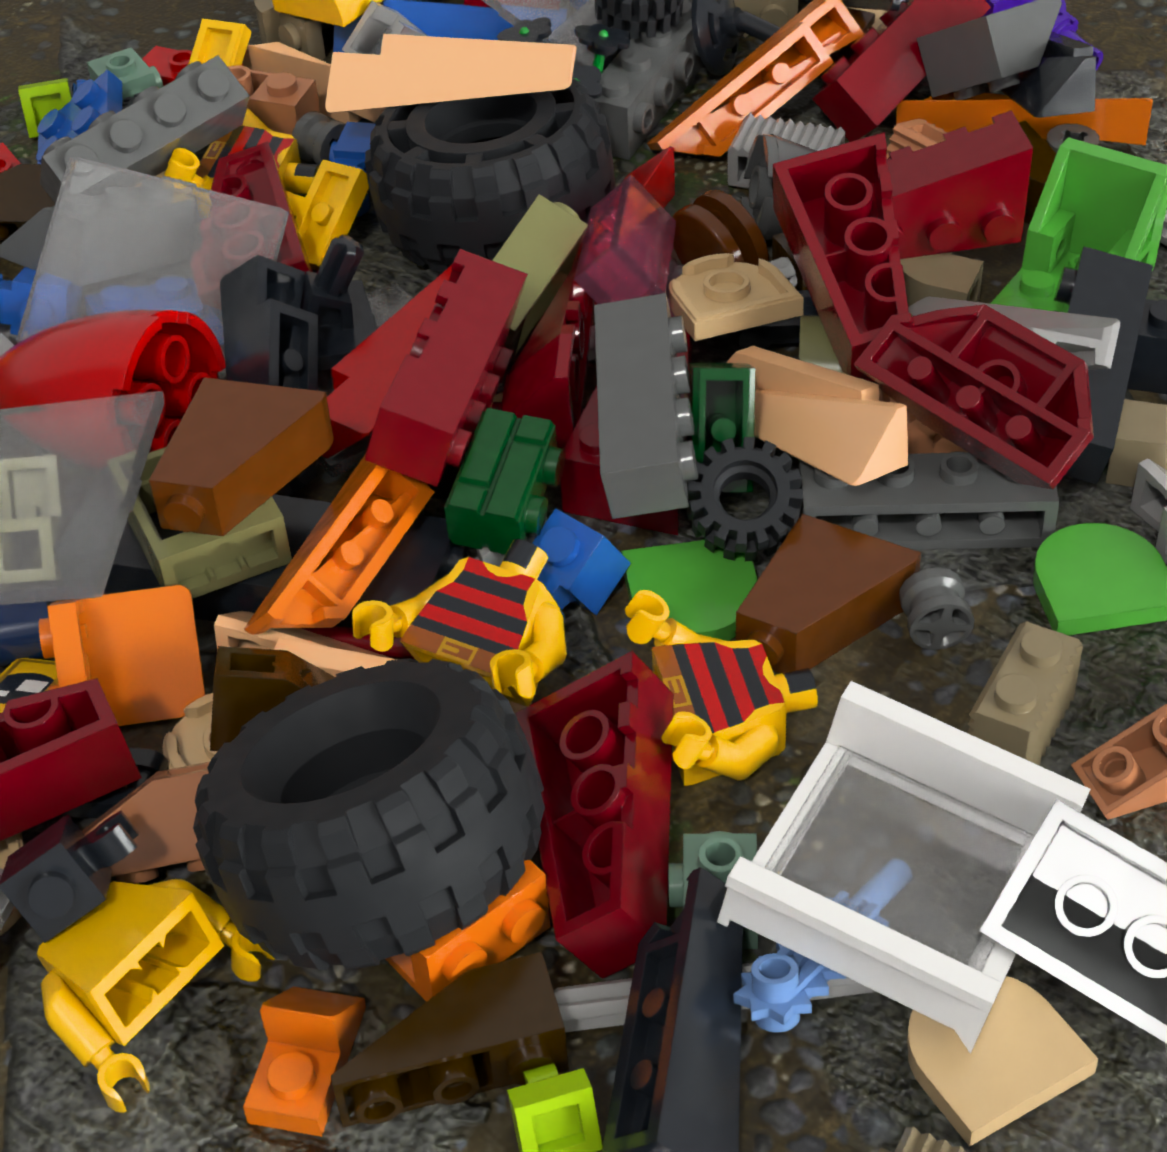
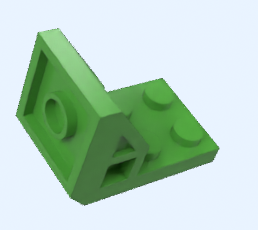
[990,137,1167,312]

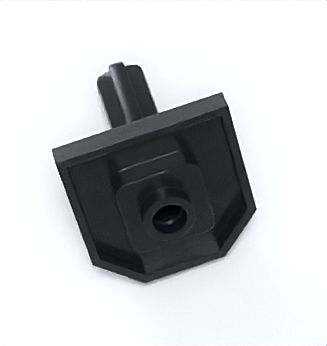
[300,234,377,371]

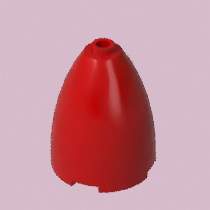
[0,309,226,478]

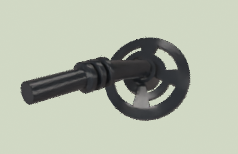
[691,0,833,83]

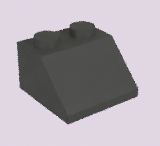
[917,0,1062,100]

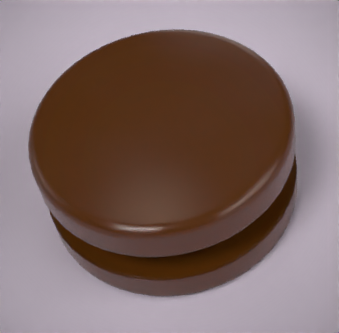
[670,190,769,266]

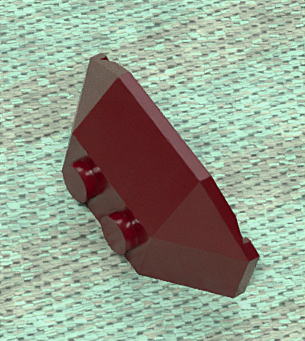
[854,304,1094,490]

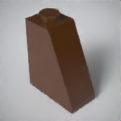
[149,377,334,536]
[736,514,921,673]

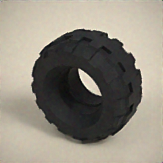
[365,78,615,273]
[193,658,545,970]

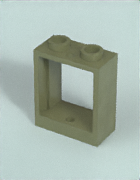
[492,194,588,362]
[111,447,292,599]

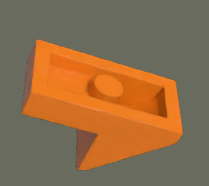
[243,986,366,1137]

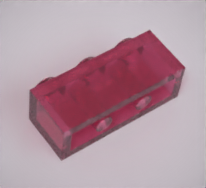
[574,174,676,304]

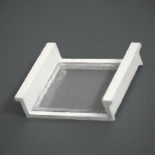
[717,681,1091,1054]

